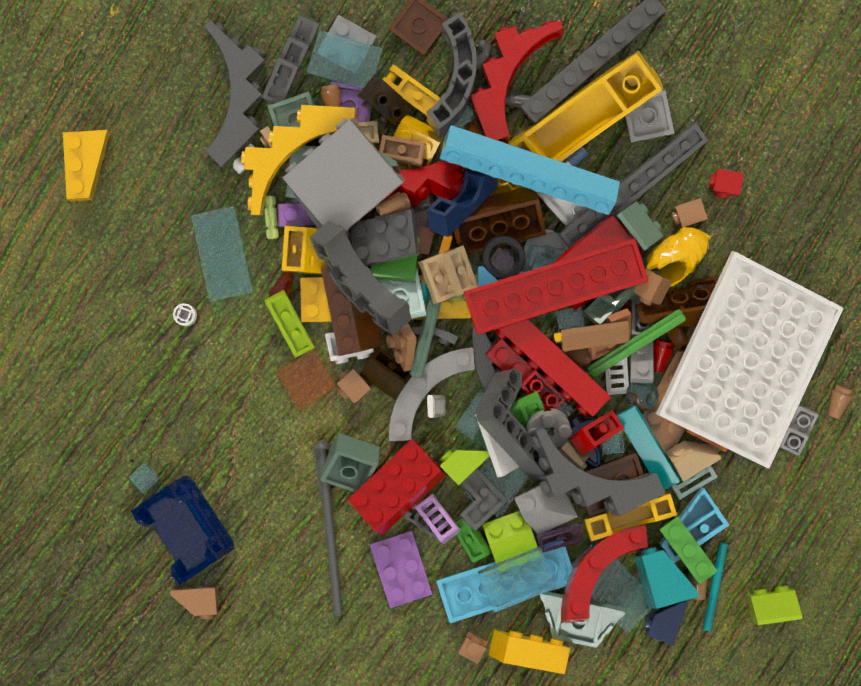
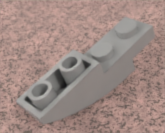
[629,295,654,383]

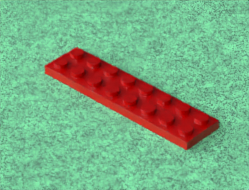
[463,238,649,335]

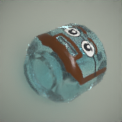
[626,382,659,411]

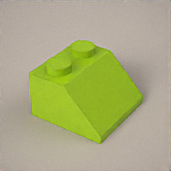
[440,450,490,485]
[482,511,541,573]
[748,586,802,625]

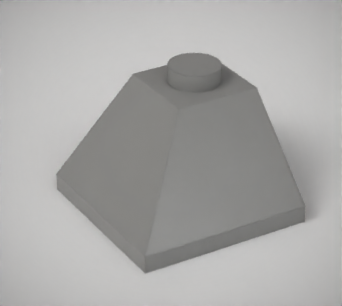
[514,485,578,535]

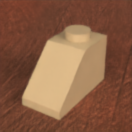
[665,441,721,482]

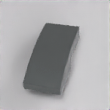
[412,327,458,346]

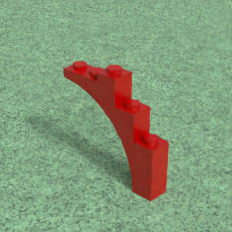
[471,20,563,144]
[375,160,468,207]

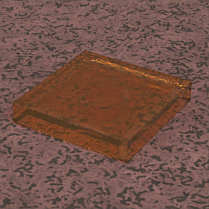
[276,349,337,410]

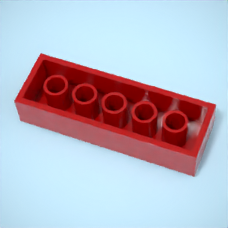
[493,319,611,417]

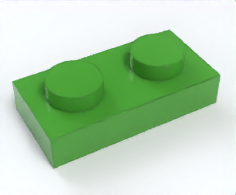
[455,518,492,563]

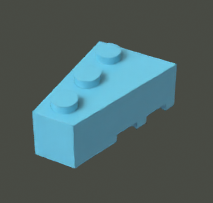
[659,487,729,563]

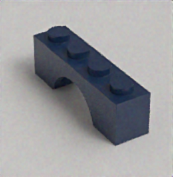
[427,168,499,237]

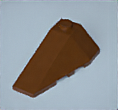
[636,276,718,327]

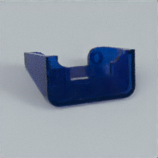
[131,476,234,585]

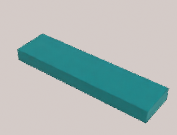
[616,405,681,490]

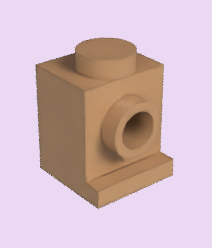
[458,631,488,664]

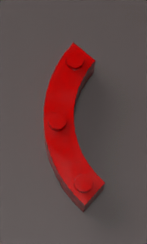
[561,525,648,623]

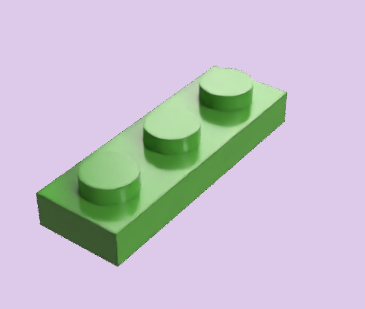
[659,516,718,584]

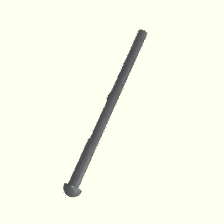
[313,440,342,616]

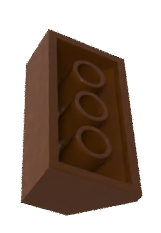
[321,266,383,356]

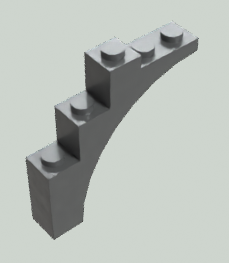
[204,20,265,169]
[529,428,665,516]

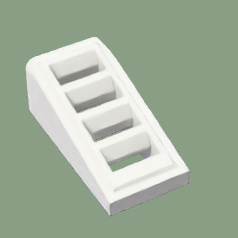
[605,357,629,395]
[427,395,446,418]

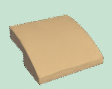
[419,246,478,304]

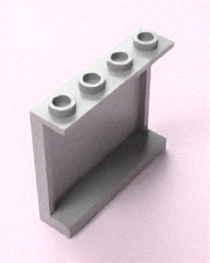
[283,118,406,231]

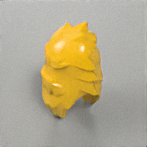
[646,227,711,287]

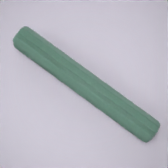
[410,296,441,378]

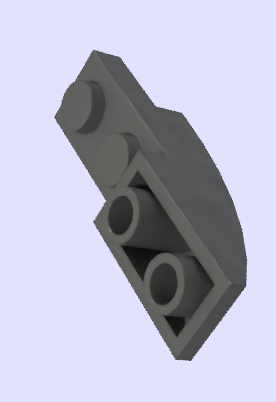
[472,325,500,391]

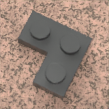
[459,468,507,531]

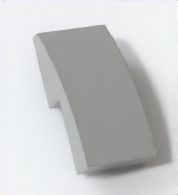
[780,405,819,456]

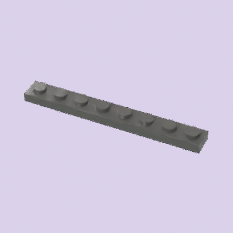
[520,0,666,124]
[558,123,709,248]

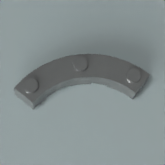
[426,12,477,138]
[310,221,412,335]

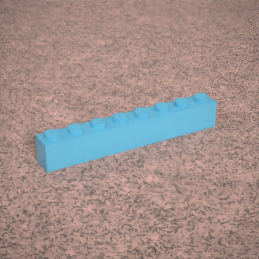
[440,125,620,215]

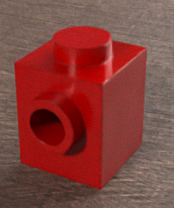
[709,169,744,199]

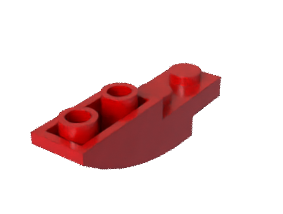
[485,338,566,411]

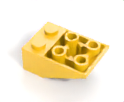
[393,114,445,170]
[282,226,328,274]

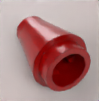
[653,339,674,373]

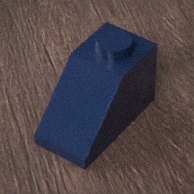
[644,601,688,645]

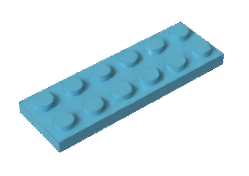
[436,540,573,623]

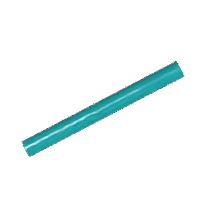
[703,542,728,631]

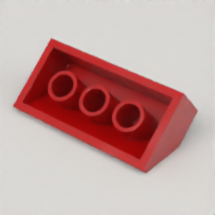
[551,214,643,311]

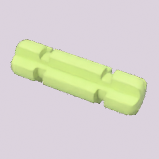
[264,196,279,239]

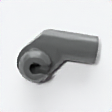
[476,39,492,73]

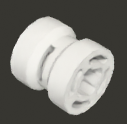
[173,303,197,326]

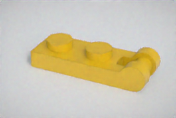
[382,65,441,116]

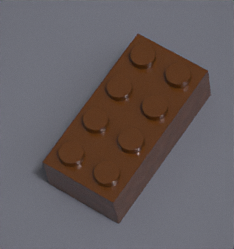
[453,187,546,255]

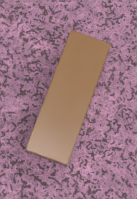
[561,321,629,351]

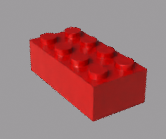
[348,439,447,535]

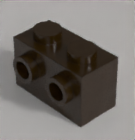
[358,75,412,127]
[359,347,412,400]

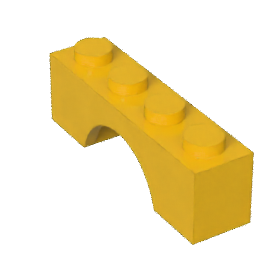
[583,493,677,541]

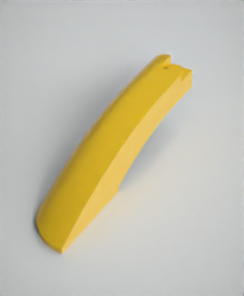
[463,50,663,196]

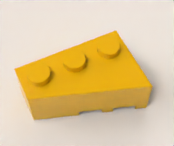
[63,130,111,201]
[489,629,570,674]

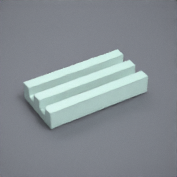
[671,465,717,500]

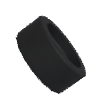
[482,235,525,279]

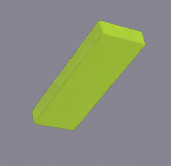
[264,290,315,358]

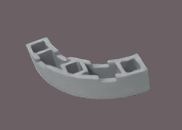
[389,347,475,441]

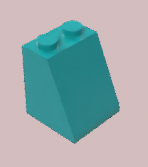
[634,547,700,609]

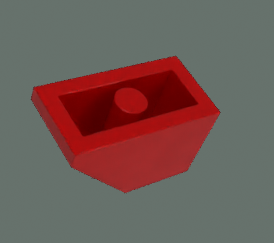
[569,410,625,457]

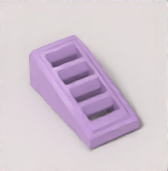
[415,494,461,544]

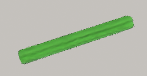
[588,309,686,377]

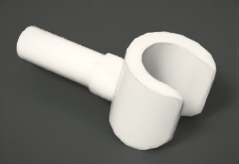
[233,143,255,174]

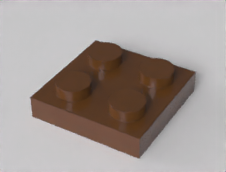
[388,0,449,56]

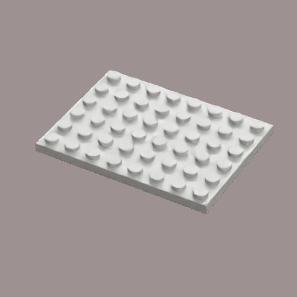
[656,251,844,468]

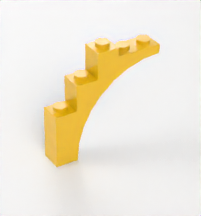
[241,105,357,215]

